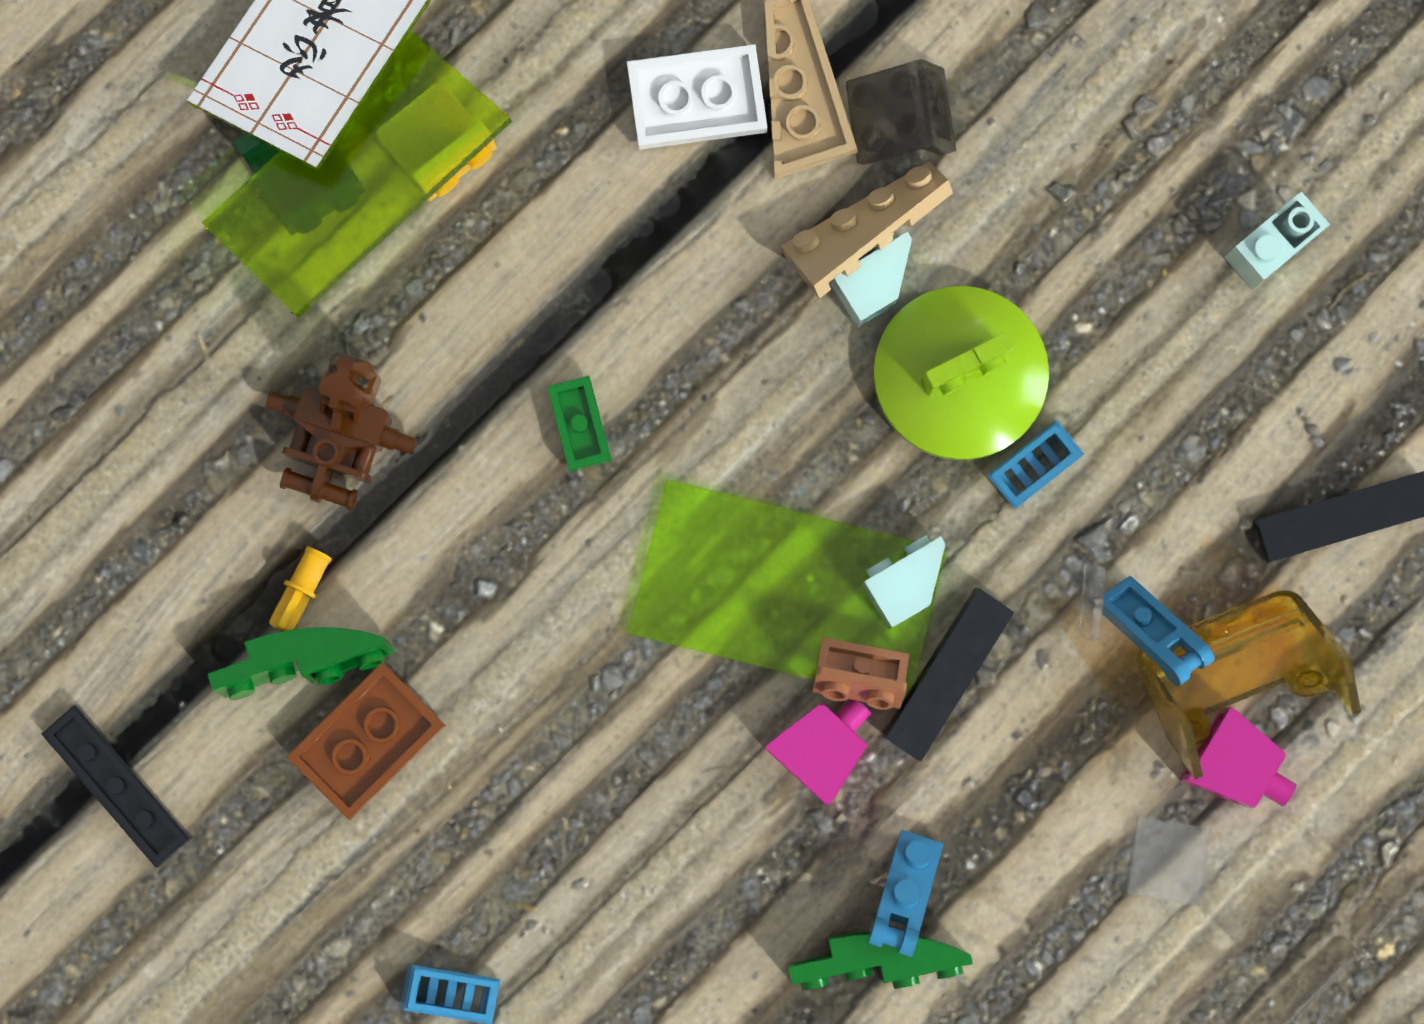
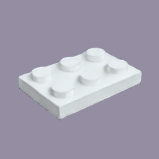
[627,44,767,150]

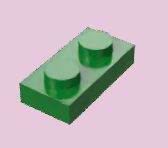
[547,376,612,473]

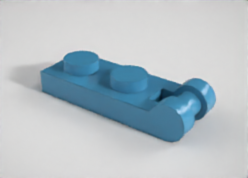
[1097,575,1215,686]
[868,830,944,958]

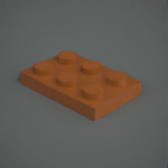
[287,663,446,820]

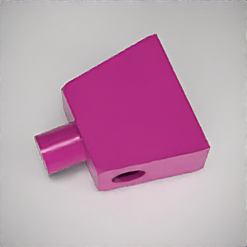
[764,699,872,806]
[1179,707,1297,808]

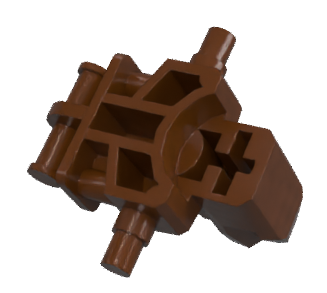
[266,352,418,511]

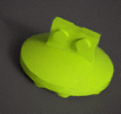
[873,286,1049,460]

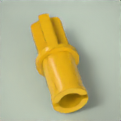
[269,546,332,632]

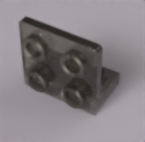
[846,59,957,165]

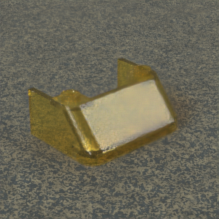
[1136,590,1361,780]

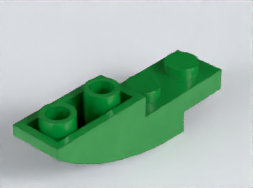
[207,627,396,700]
[787,931,973,990]

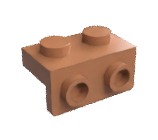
[812,637,910,710]

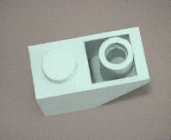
[1224,192,1330,290]
[831,231,912,328]
[862,535,945,630]

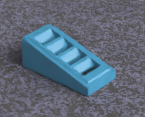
[988,419,1084,509]
[400,963,500,1024]

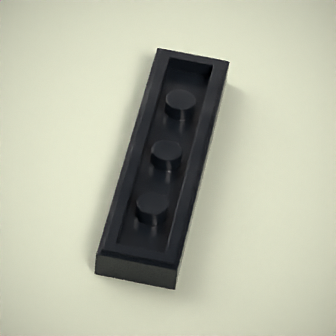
[1254,471,1424,563]
[881,588,1014,761]
[41,704,193,868]

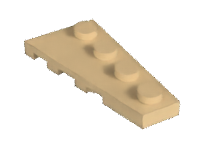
[764,0,858,179]
[781,161,953,299]

